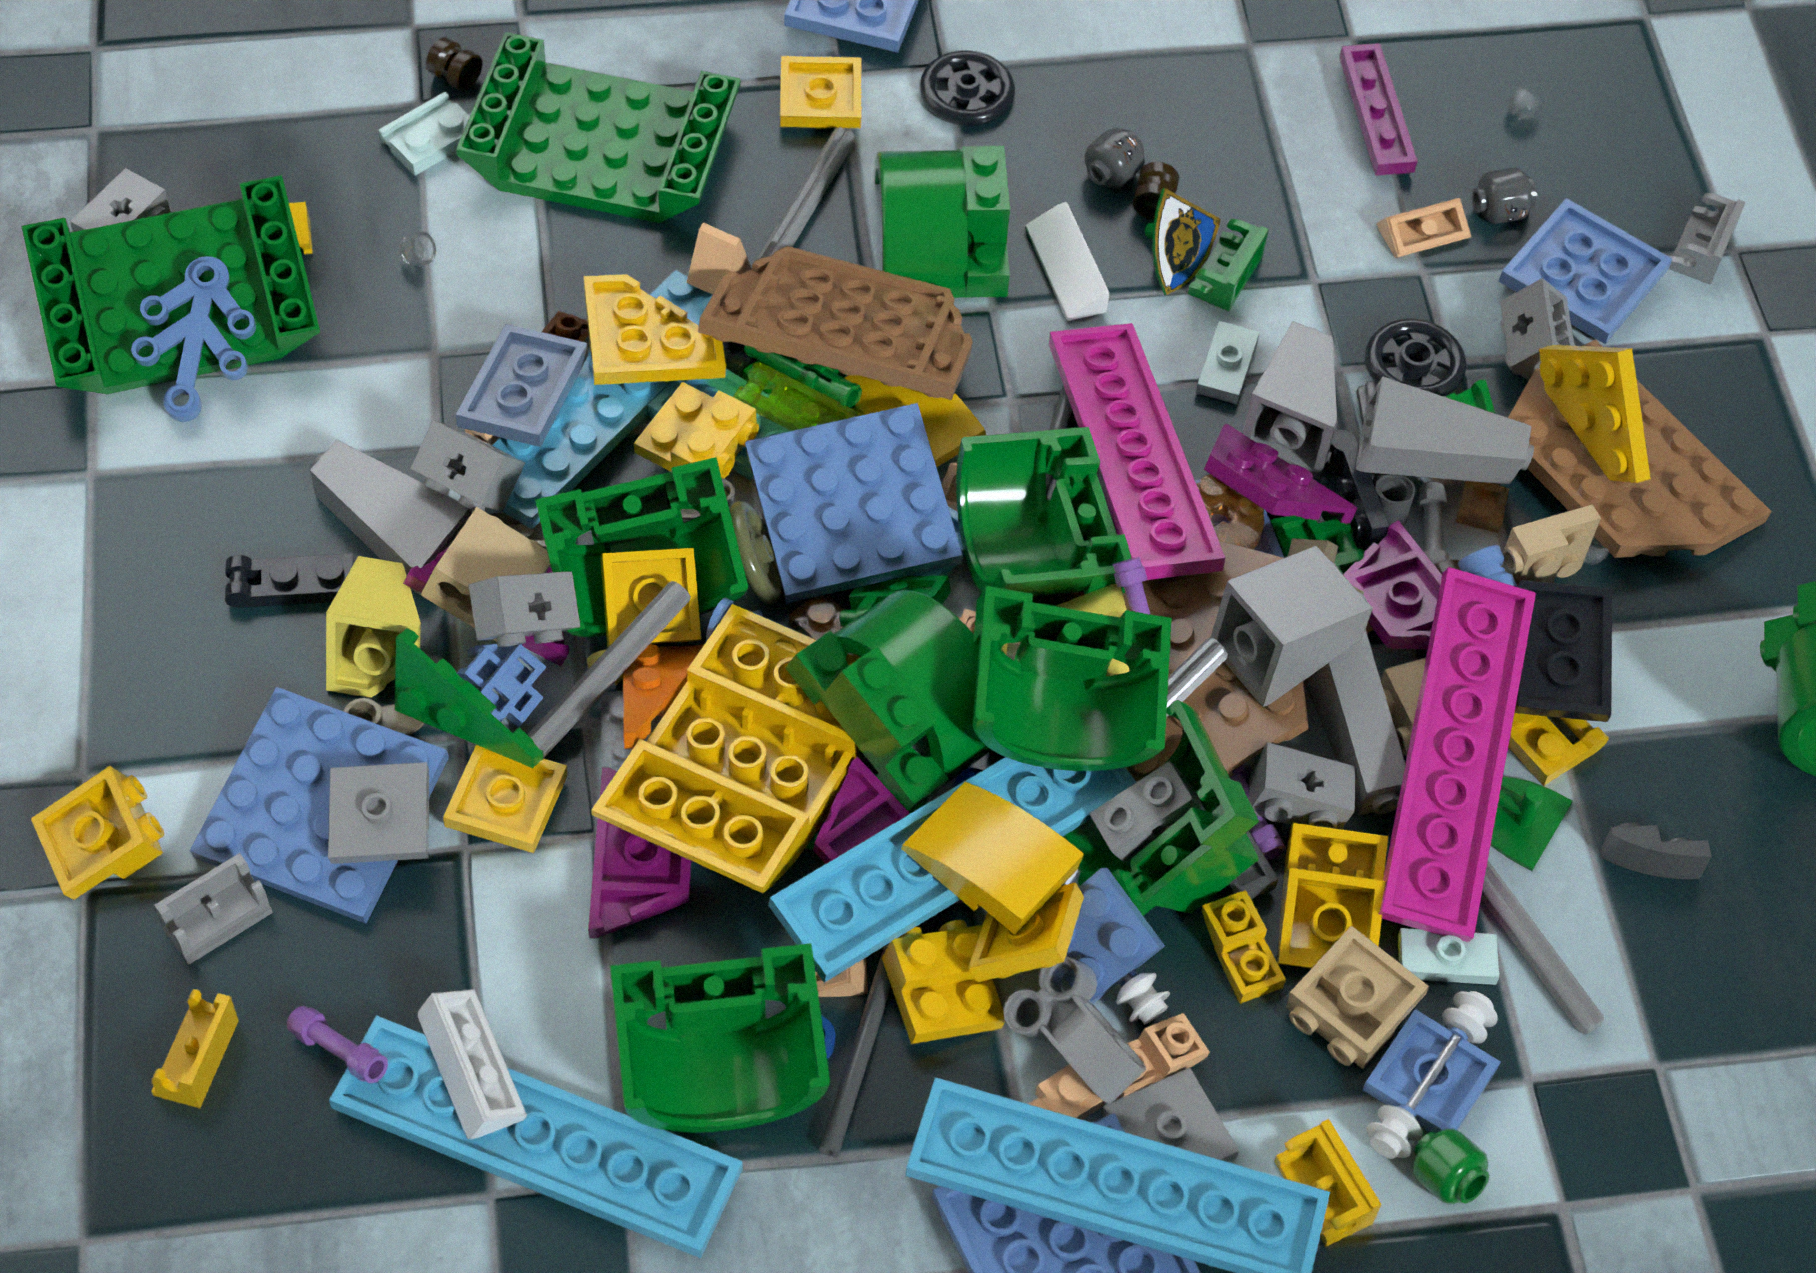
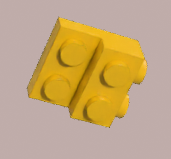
[634,382,759,479]
[31,766,165,900]
[882,920,1006,1044]

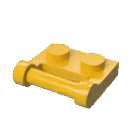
[1508,712,1609,786]

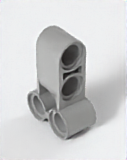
[1004,956,1147,1104]

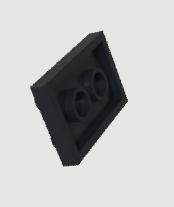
[1515,580,1612,722]

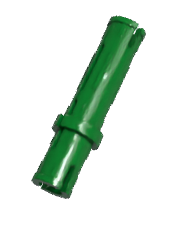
[744,345,862,411]

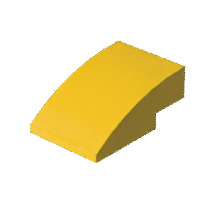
[835,375,986,468]
[901,782,1084,935]
[1277,823,1388,969]

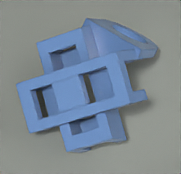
[457,644,546,728]

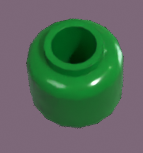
[1413,1128,1490,1205]

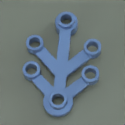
[131,256,256,422]

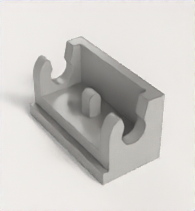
[1669,193,1746,285]
[154,853,273,965]

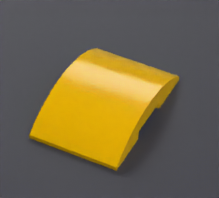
[591,604,863,893]

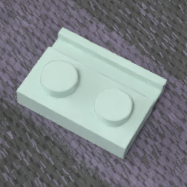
[378,92,470,175]

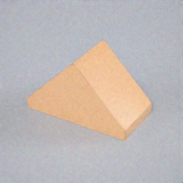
[686,223,752,294]

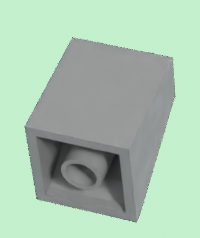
[1243,321,1337,480]
[1210,546,1373,707]

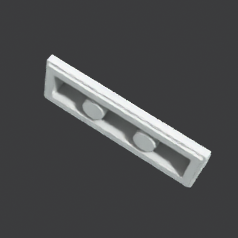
[1025,202,1109,322]
[418,989,527,1139]

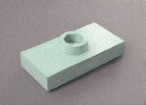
[1196,321,1260,404]
[1398,928,1499,985]

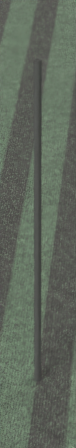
[819,386,1072,1157]

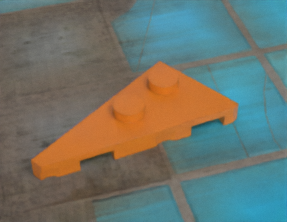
[623,644,704,749]

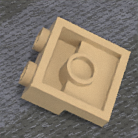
[1501,504,1601,586]
[1286,926,1429,1069]

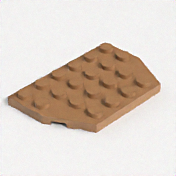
[698,246,973,400]
[1508,339,1772,557]
[1123,541,1309,782]

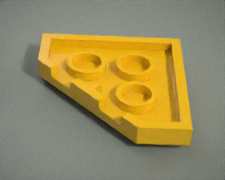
[584,274,726,385]
[1539,345,1651,483]

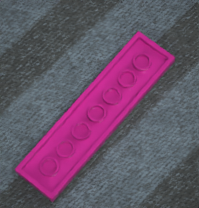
[1049,323,1225,580]
[1379,567,1536,942]

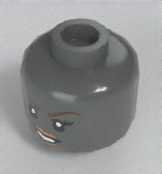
[1084,127,1145,189]
[1472,167,1537,224]

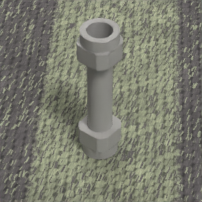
[1418,482,1449,564]

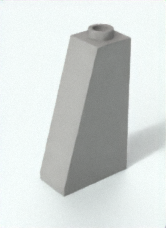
[1355,376,1534,484]
[310,439,471,595]
[1305,629,1405,815]

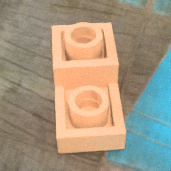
[1116,1013,1210,1100]

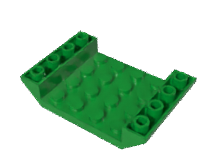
[456,32,741,223]
[21,175,320,394]

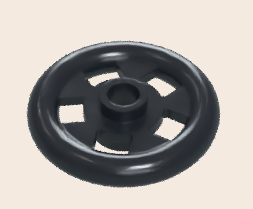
[920,50,1015,126]
[1365,319,1466,397]

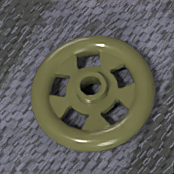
[730,501,783,604]

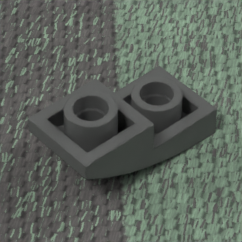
[1600,822,1712,879]

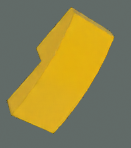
[1202,890,1286,1004]

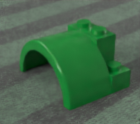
[874,146,1010,298]
[956,427,1132,597]
[535,457,748,637]
[1760,581,1816,777]
[973,586,1172,771]
[785,590,992,812]
[1063,700,1259,916]
[610,943,830,1132]

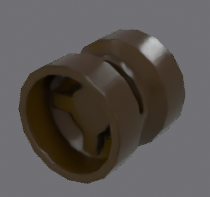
[425,36,483,91]
[1133,162,1180,220]

